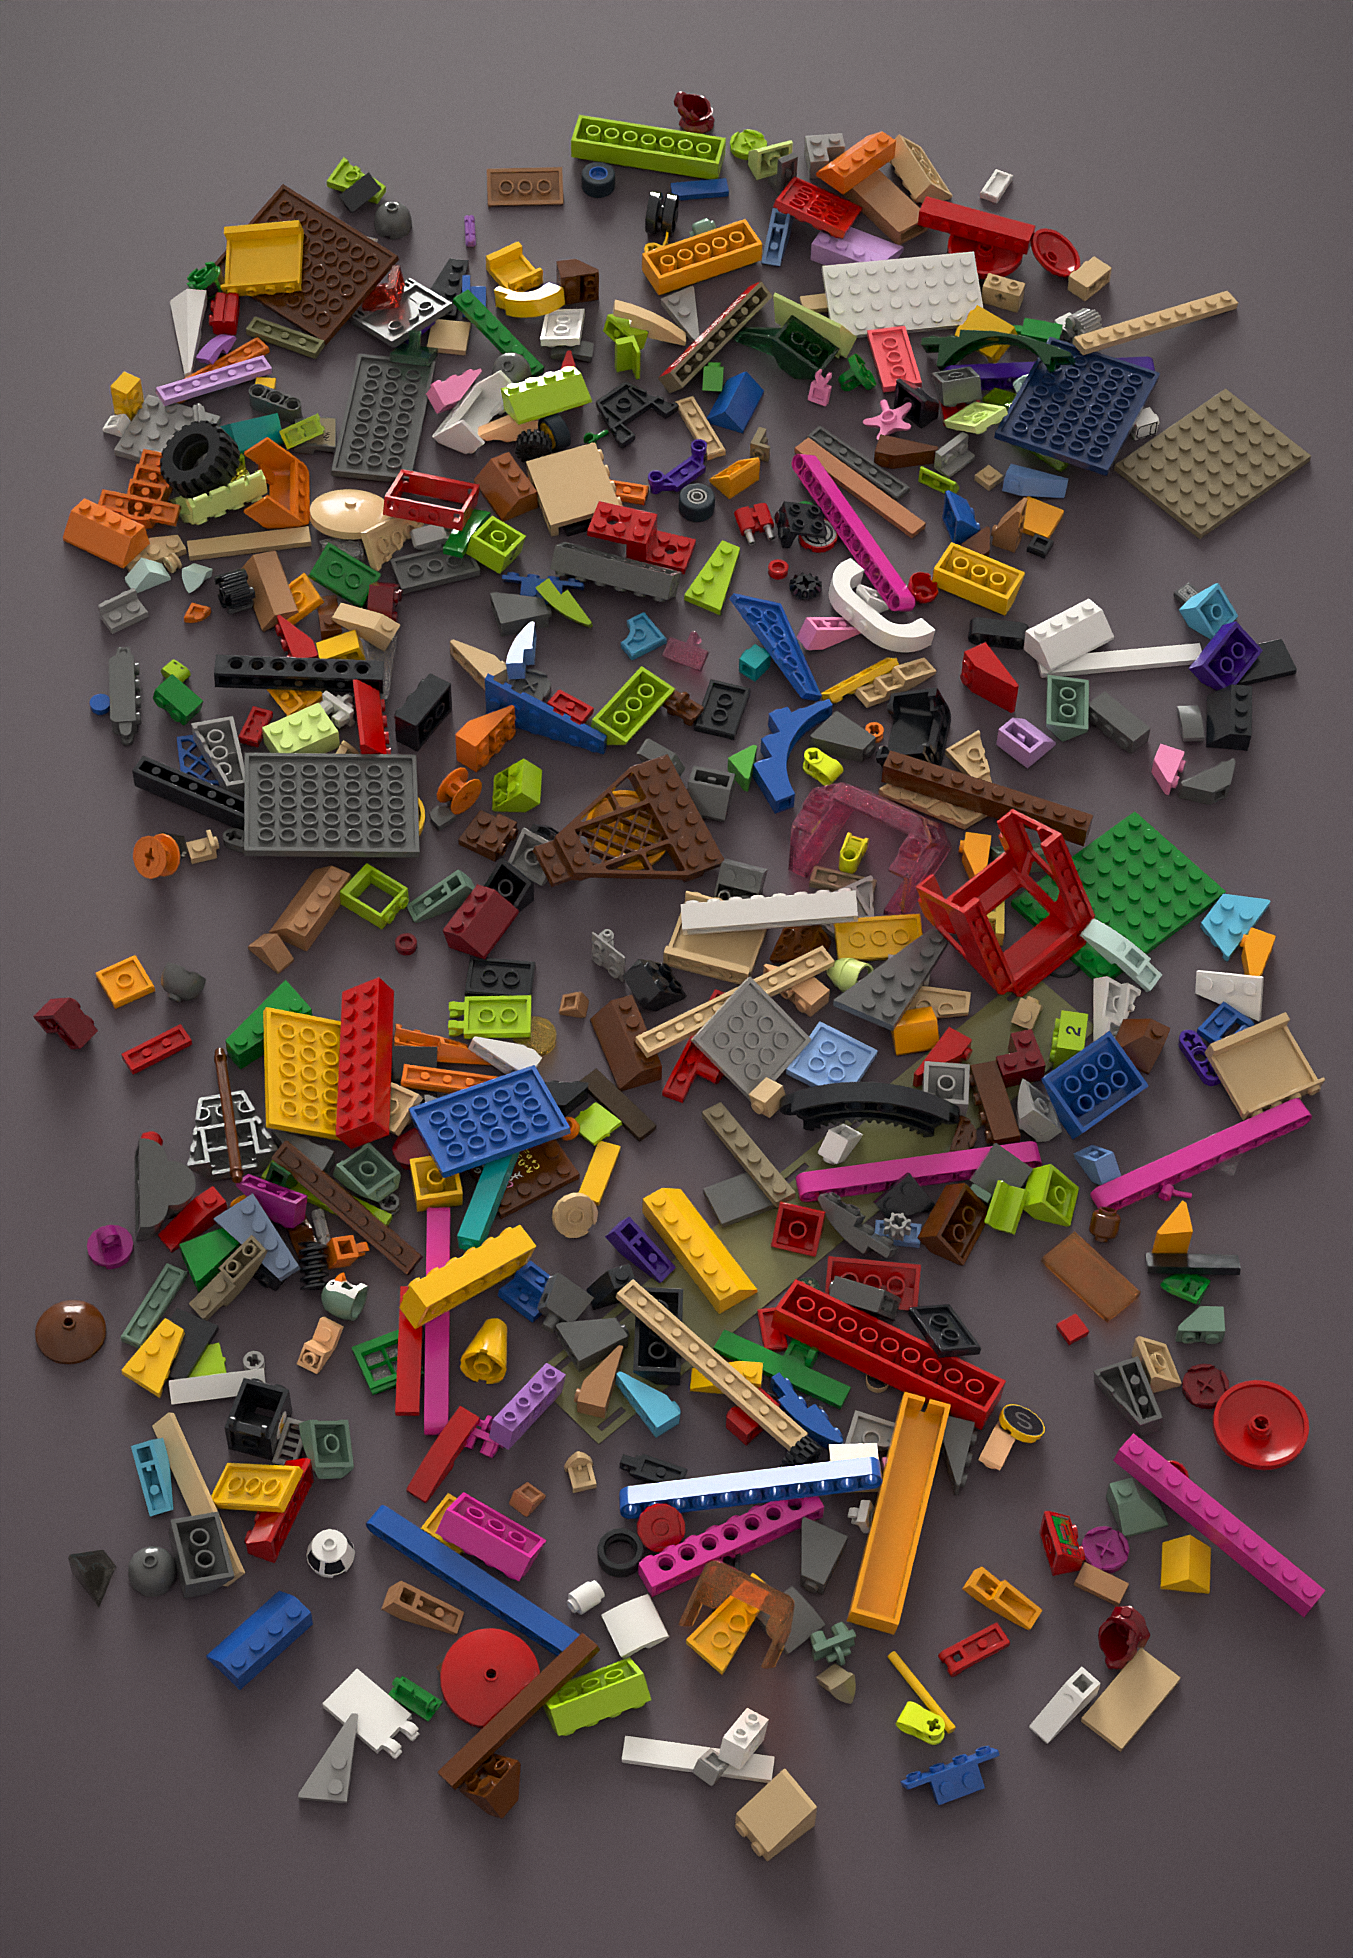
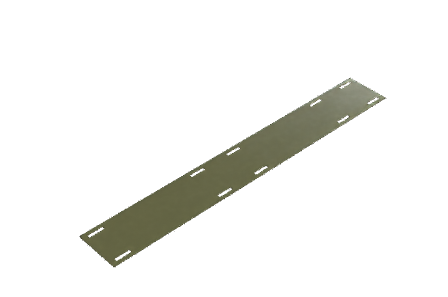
[530,981,1093,1444]

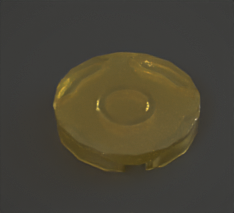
[513,1016,556,1056]

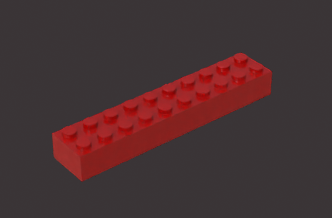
[771,1279,1006,1430]

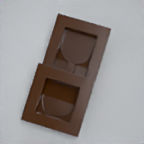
[286,1214,317,1260]

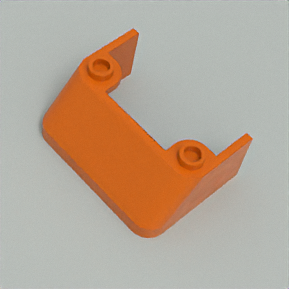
[244,437,310,529]

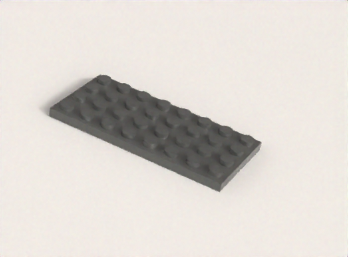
[331,354,436,482]

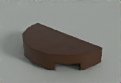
[949,1115,977,1152]

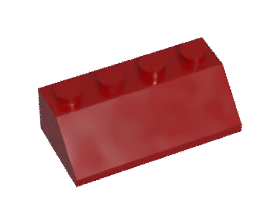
[353,679,391,754]
[244,1458,314,1563]

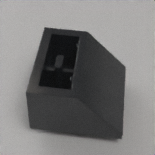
[622,959,687,1011]

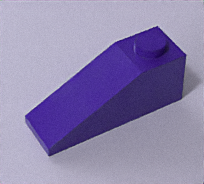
[605,1216,676,1283]

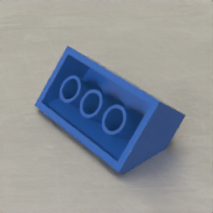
[206,1591,313,1690]

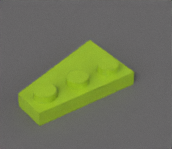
[326,157,386,204]

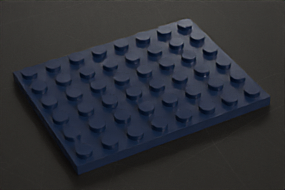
[994,337,1160,476]

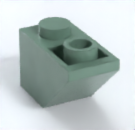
[1175,1306,1225,1344]

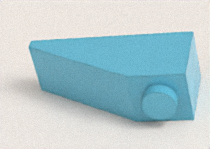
[615,1371,681,1438]
[131,1438,174,1516]

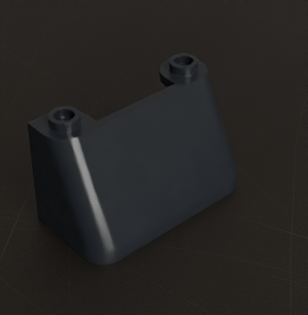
[875,687,951,767]

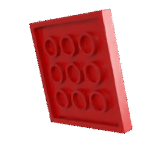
[773,176,863,239]

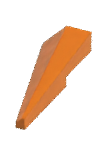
[392,1024,491,1065]

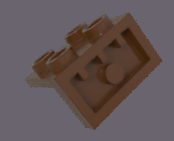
[769,925,832,976]

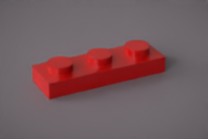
[121,1024,192,1075]

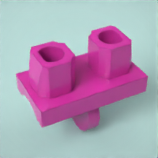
[465,1415,503,1458]

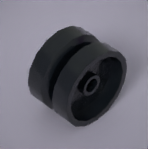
[645,191,679,237]

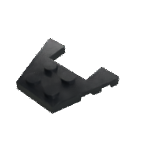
[596,382,679,449]

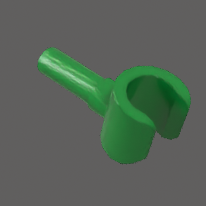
[583,429,609,444]

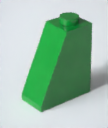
[179,1228,241,1293]

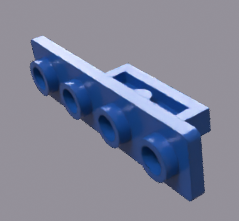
[502,572,584,605]
[900,1746,1000,1805]

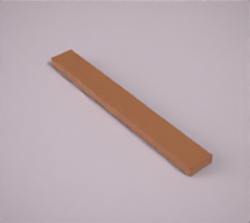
[794,438,926,538]

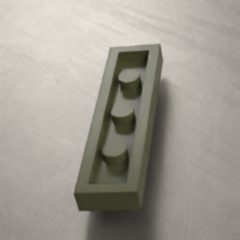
[246,317,325,359]

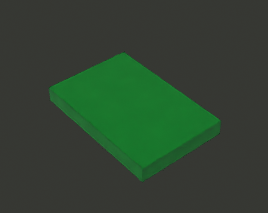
[308,542,381,608]

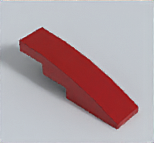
[406,1406,480,1503]

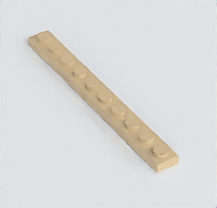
[1072,291,1238,355]
[635,946,835,1058]
[616,1279,808,1452]

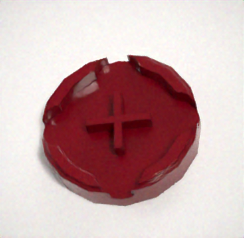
[1182,1364,1230,1409]

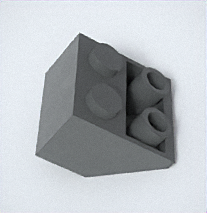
[687,766,735,822]
[713,859,768,901]

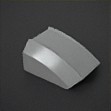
[1016,1079,1062,1142]

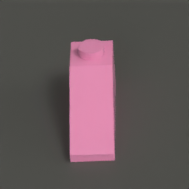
[797,617,861,651]

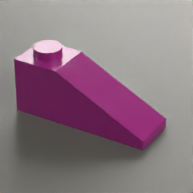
[236,1174,308,1228]

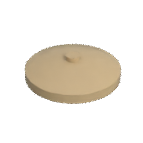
[310,489,390,540]

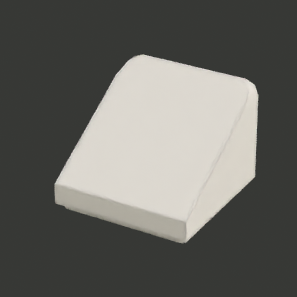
[103,414,131,437]

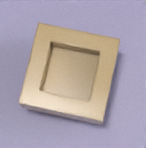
[974,465,1003,491]

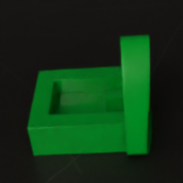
[783,1338,819,1369]

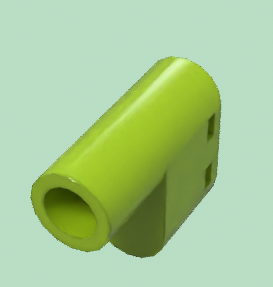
[161,659,191,683]

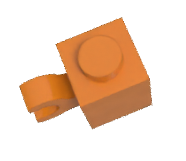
[324,1235,369,1269]

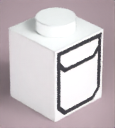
[1130,407,1159,440]

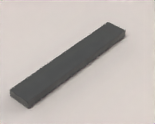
[807,426,910,502]

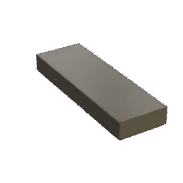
[809,865,877,895]

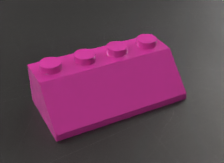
[435,1492,547,1581]

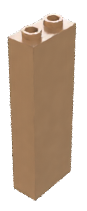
[844,169,928,245]

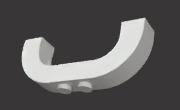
[829,558,935,652]

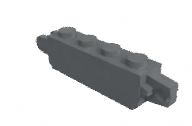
[109,647,142,747]

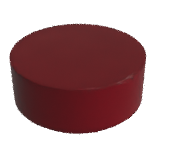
[395,933,417,955]

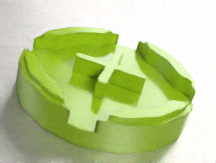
[730,129,767,160]

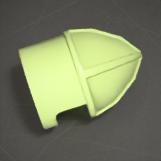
[827,958,873,992]

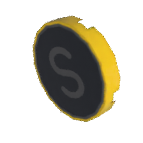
[999,1404,1045,1443]

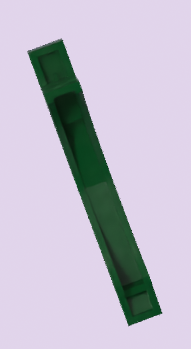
[921,330,1076,373]

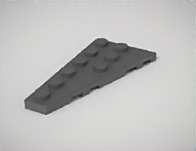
[833,928,950,1031]

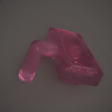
[662,631,709,672]

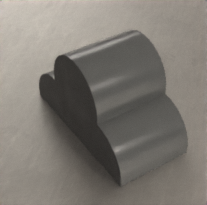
[134,1138,196,1241]

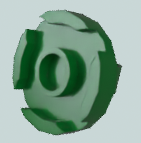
[838,353,877,391]

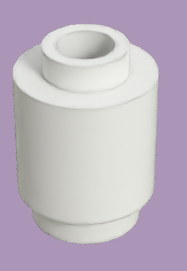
[567,1580,605,1615]

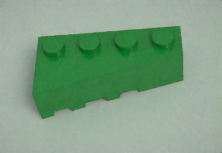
[225,980,312,1070]

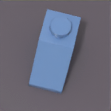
[1074,1145,1121,1185]

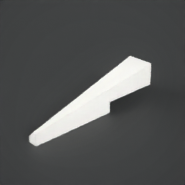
[170,289,208,377]
[1093,976,1141,1042]

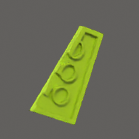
[684,540,740,615]

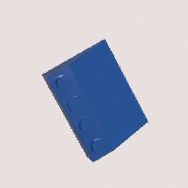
[1042,1031,1149,1139]

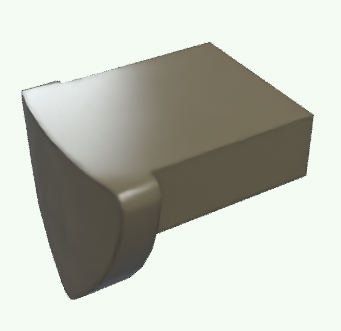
[816,1663,856,1704]

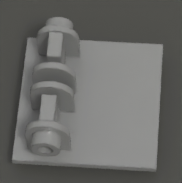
[592,929,625,983]

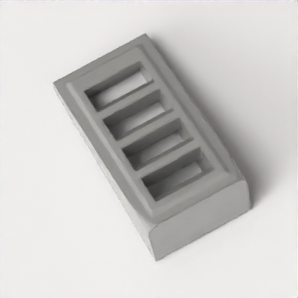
[272,1417,304,1466]

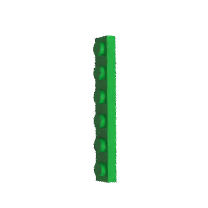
[453,289,544,378]

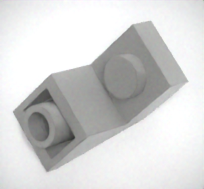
[410,525,454,551]

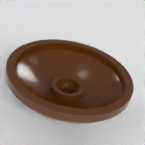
[35,1300,107,1364]

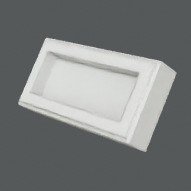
[980,169,1013,203]

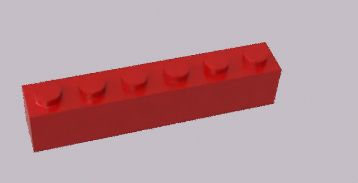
[918,196,1035,255]

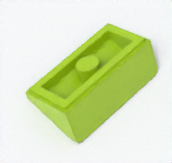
[918,466,959,494]

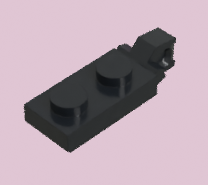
[619,1453,688,1484]

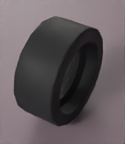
[597,1528,644,1578]

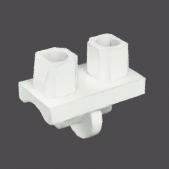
[320,690,355,728]

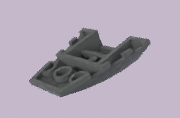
[187,1090,278,1181]

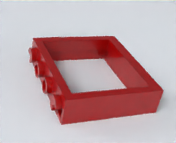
[383,469,480,531]

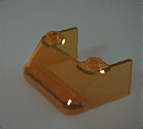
[678,1561,795,1669]

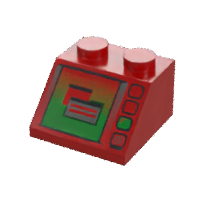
[1039,1511,1085,1576]

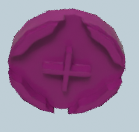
[1081,1526,1130,1573]

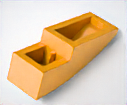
[962,1567,1042,1630]

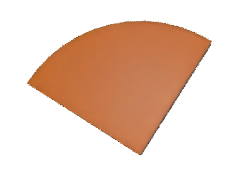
[184,603,211,623]

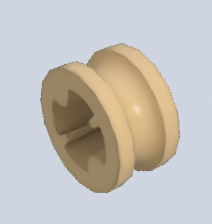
[163,552,182,573]

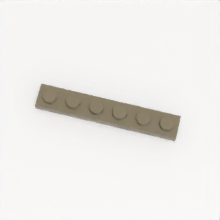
[702,1102,796,1208]

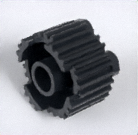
[214,568,256,615]

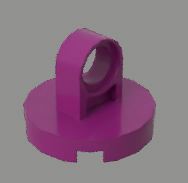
[87,1225,134,1269]

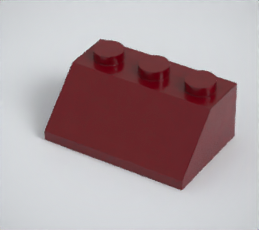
[443,884,519,959]

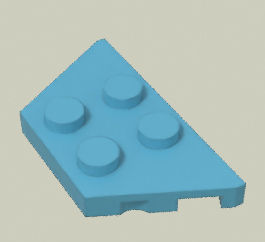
[1200,894,1271,962]

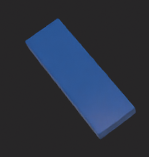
[670,178,729,201]

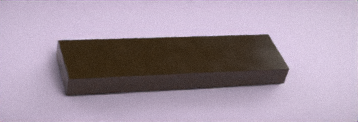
[580,1068,656,1142]

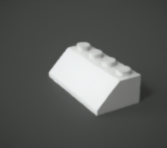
[1024,599,1114,672]

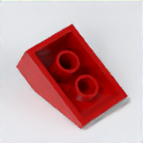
[960,642,1019,713]

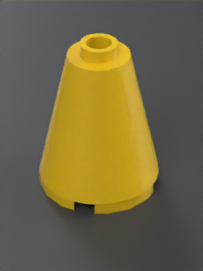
[460,1318,507,1384]

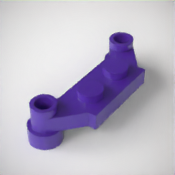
[648,439,707,494]

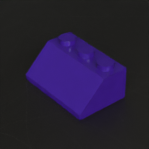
[1189,621,1263,691]

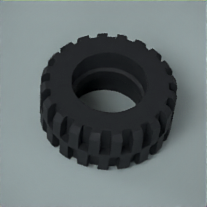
[160,420,240,499]

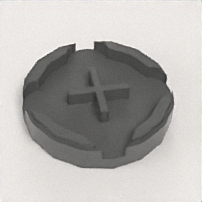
[510,669,551,702]

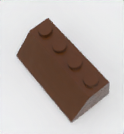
[590,994,662,1091]

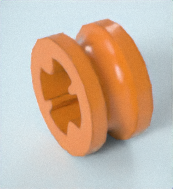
[865,722,884,743]

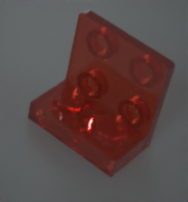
[362,265,405,311]

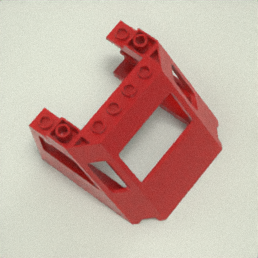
[916,809,1095,997]

